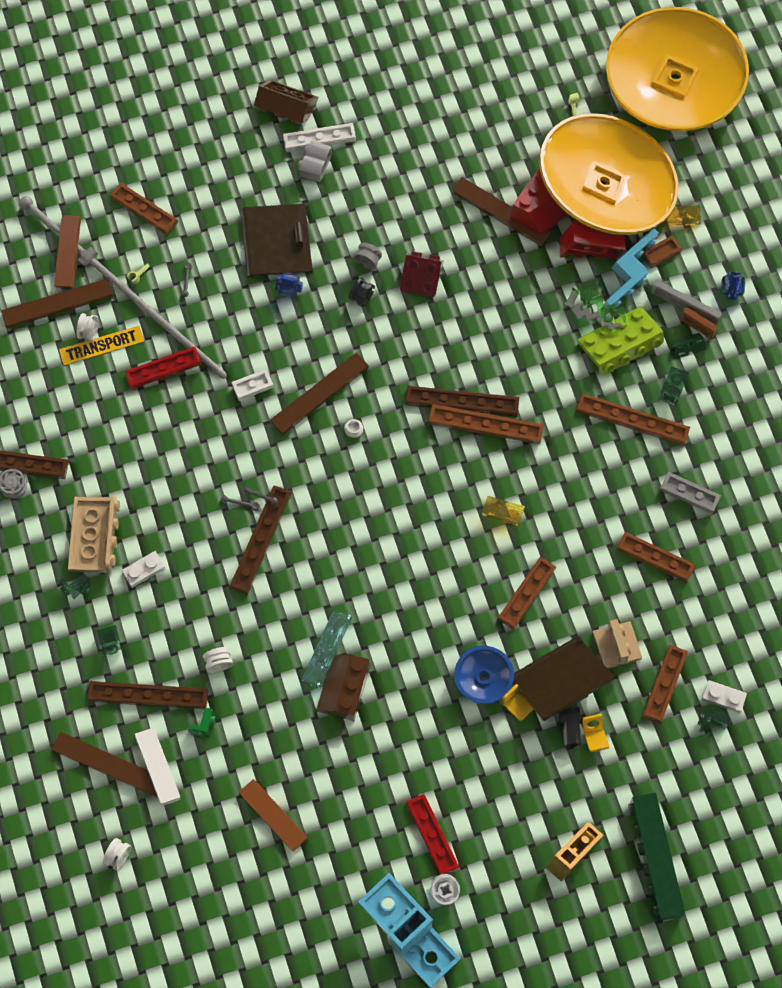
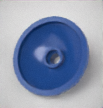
[454,646,514,704]

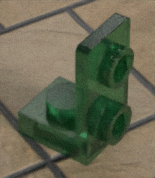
[659,367,689,406]

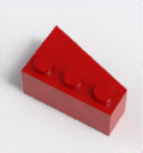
[559,221,625,258]

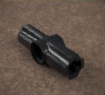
[559,704,581,748]

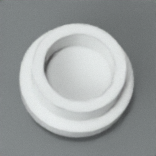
[344,419,363,438]

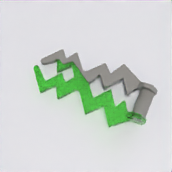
[564,287,626,330]

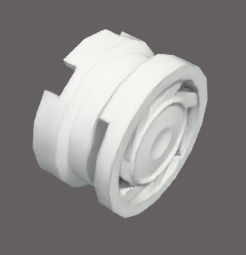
[77,313,98,341]
[203,647,233,673]
[102,838,131,871]
[430,874,460,905]

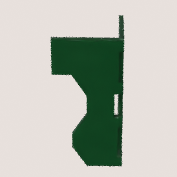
[672,333,706,359]

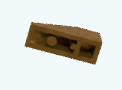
[546,822,604,882]

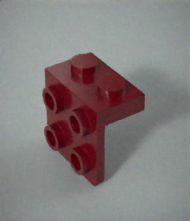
[400,251,444,297]

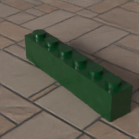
[628,792,685,922]

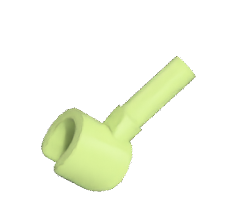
[568,93,580,117]
[127,263,150,284]

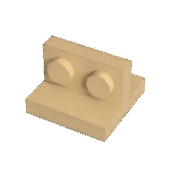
[592,619,642,668]

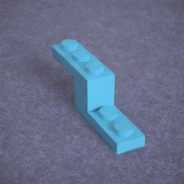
[602,228,659,312]

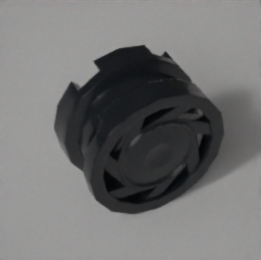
[348,278,375,307]

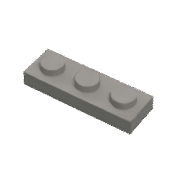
[660,472,721,514]

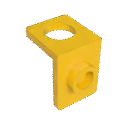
[502,684,533,721]
[582,714,609,752]

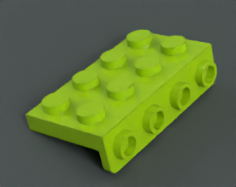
[578,306,664,376]

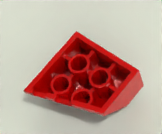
[510,169,569,234]

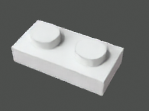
[232,369,274,401]
[122,551,166,588]
[702,680,747,713]

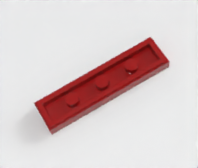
[125,346,202,390]
[406,794,459,874]

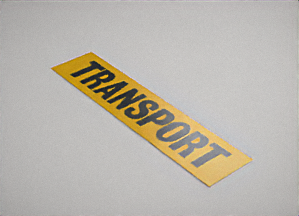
[59,326,144,365]

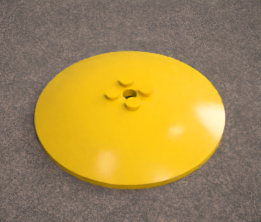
[606,7,749,131]
[539,114,678,235]

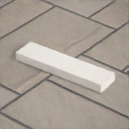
[283,123,356,152]
[135,728,180,806]

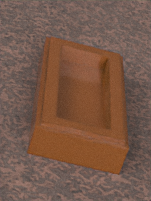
[642,235,682,269]
[681,307,718,339]

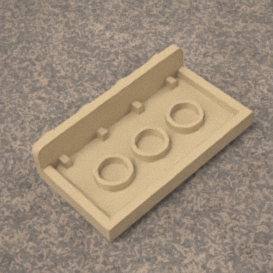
[68,495,120,573]

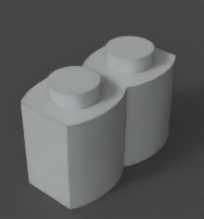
[297,141,332,182]

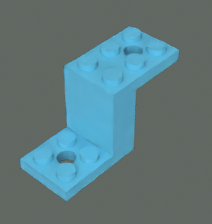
[358,873,461,988]

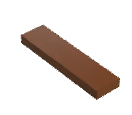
[110,183,178,235]
[54,215,81,288]
[616,532,696,583]
[497,557,556,630]
[642,644,688,724]
[238,779,308,852]

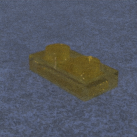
[664,205,701,226]
[482,496,525,526]

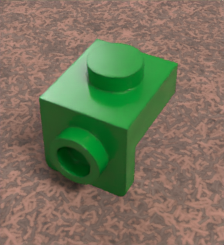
[187,707,217,738]

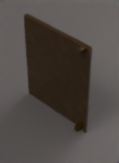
[240,204,313,279]
[513,636,615,721]

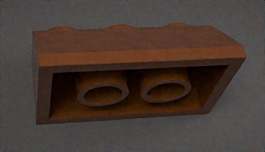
[254,80,319,124]
[316,654,370,722]

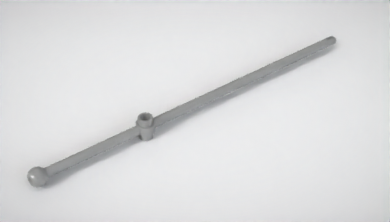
[19,196,227,379]

